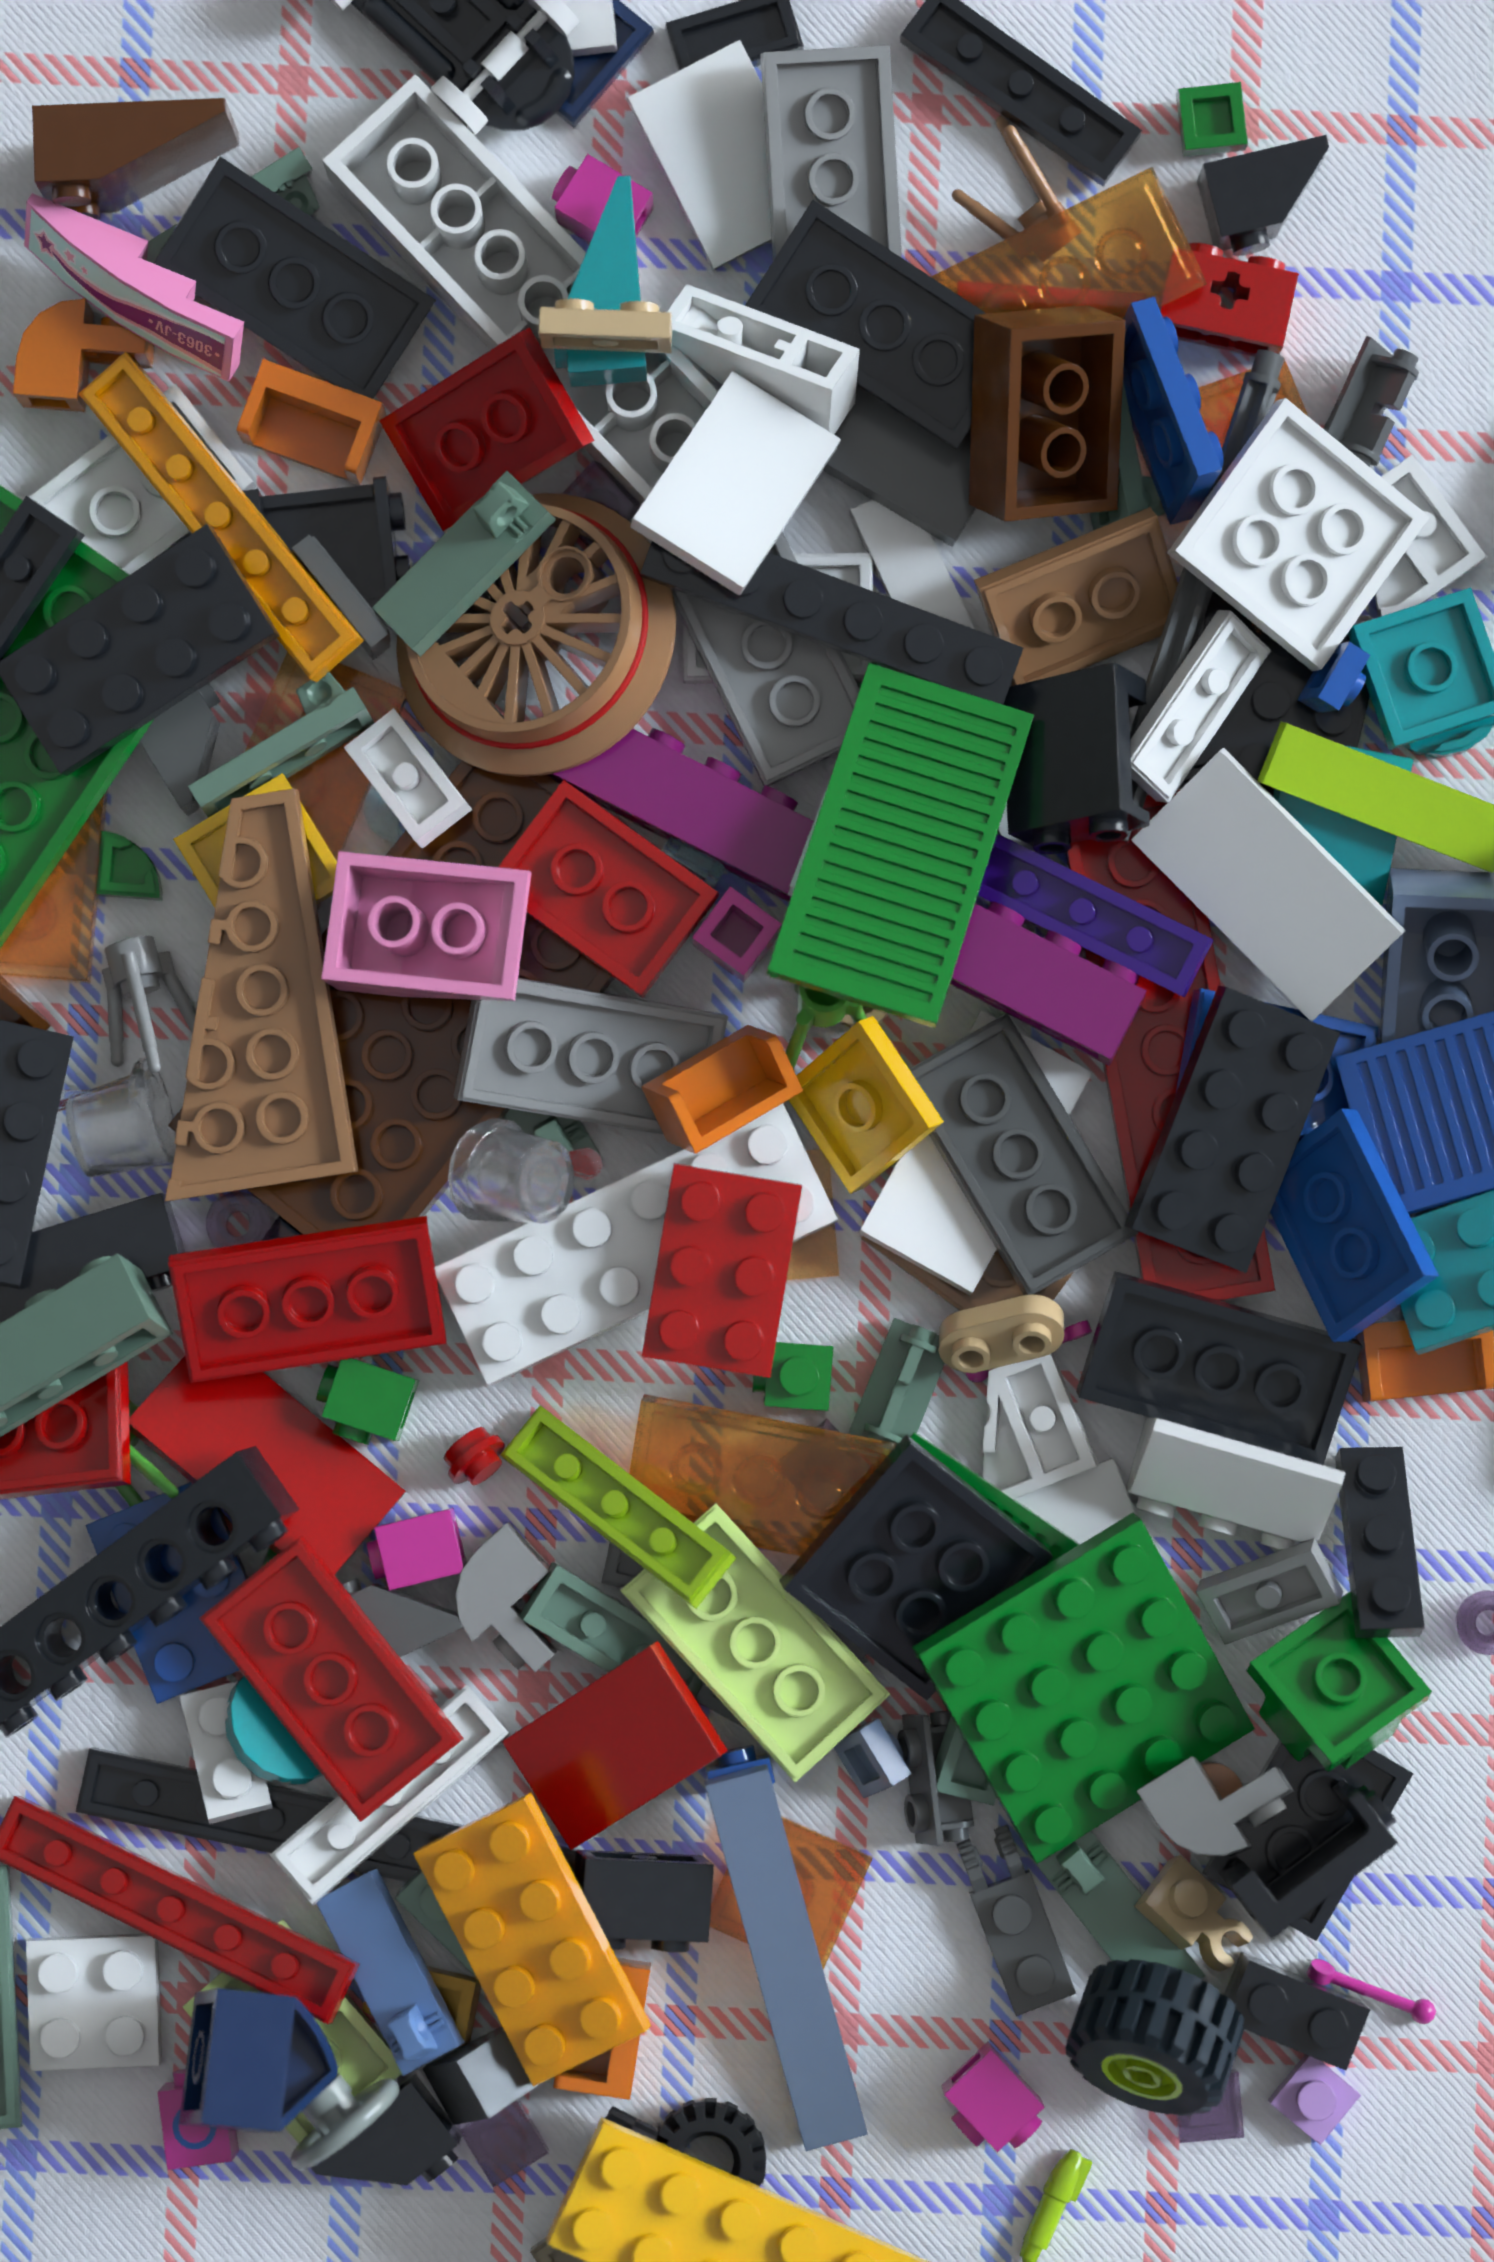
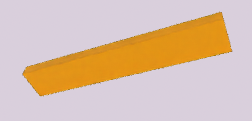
[78,352,364,683]

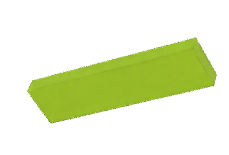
[1257,722,1494,873]
[500,1405,736,1609]

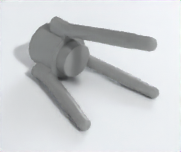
[102,936,196,1073]

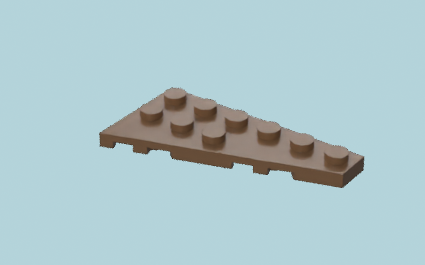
[165,788,358,1202]

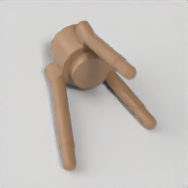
[952,116,1082,263]

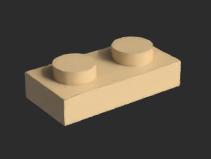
[539,299,672,353]

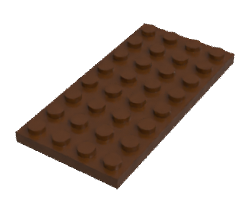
[168,761,615,1235]

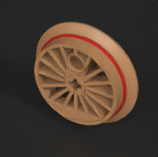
[396,493,676,777]

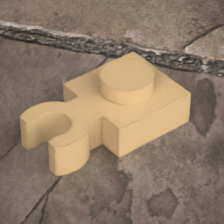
[1134,1855,1253,1972]

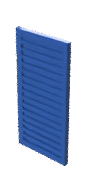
[1335,1011,1494,1215]

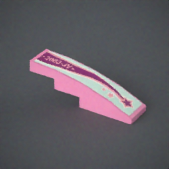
[24,193,244,382]

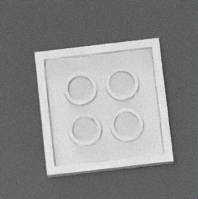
[1167,398,1430,671]

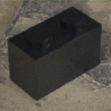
[574,1850,714,1952]
[1224,1952,1370,2071]

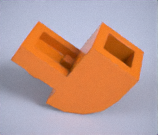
[13,298,154,412]

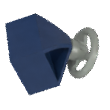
[179,1988,399,2170]

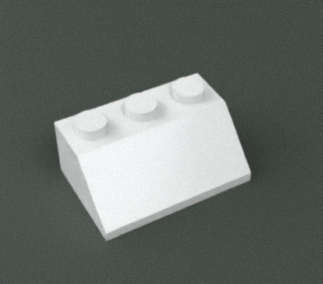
[1126,1418,1346,1550]

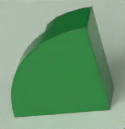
[96,831,162,901]

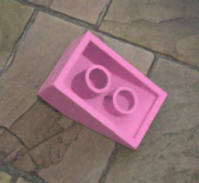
[322,851,531,1001]

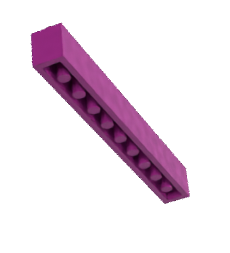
[548,728,1146,1066]

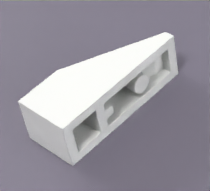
[667,284,860,434]

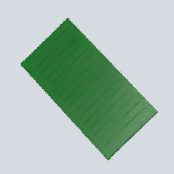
[766,663,1034,1028]

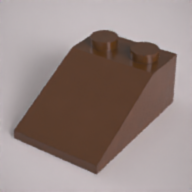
[32,98,239,220]

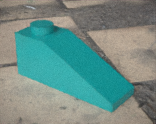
[554,175,647,387]

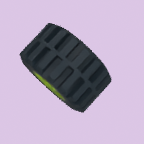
[1065,1959,1245,2116]

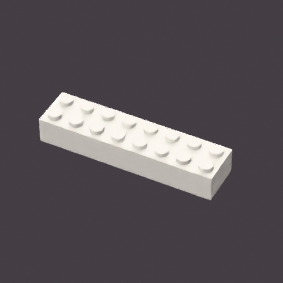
[322,74,718,507]

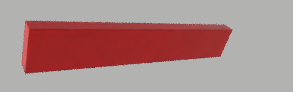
[0,1796,360,2024]

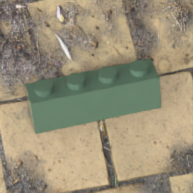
[0,1253,173,1437]

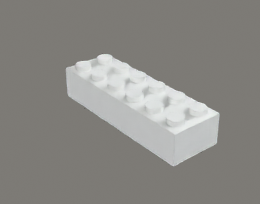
[435,1103,838,1386]

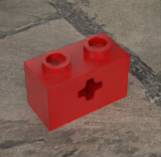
[1159,243,1299,356]

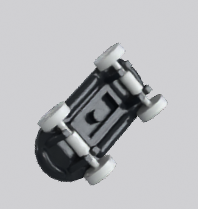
[330,0,580,135]

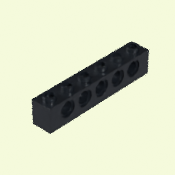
[0,1446,300,1738]

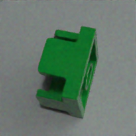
[1246,1592,1432,1772]

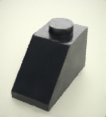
[1197,135,1329,256]
[311,2074,462,2185]

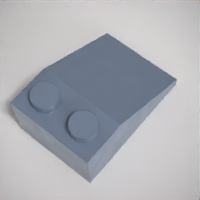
[1379,868,1494,1044]

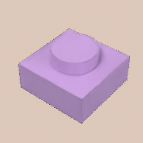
[1268,2054,1361,2145]

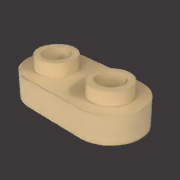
[939,1295,1064,1373]

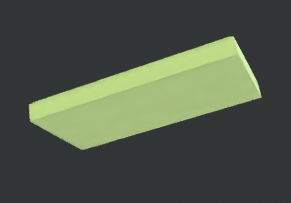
[620,1503,891,1783]

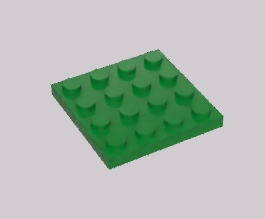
[912,1512,1255,1864]

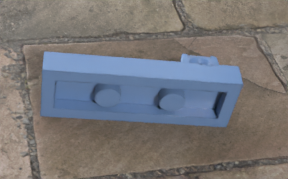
[316,1869,465,2076]

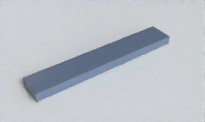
[704,1763,868,2152]

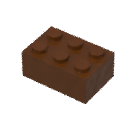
[969,305,1125,522]

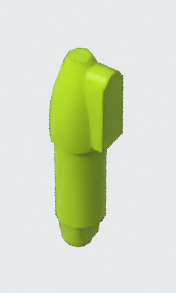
[1020,2149,1092,2262]

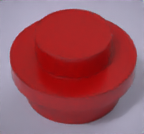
[443,1427,505,1486]

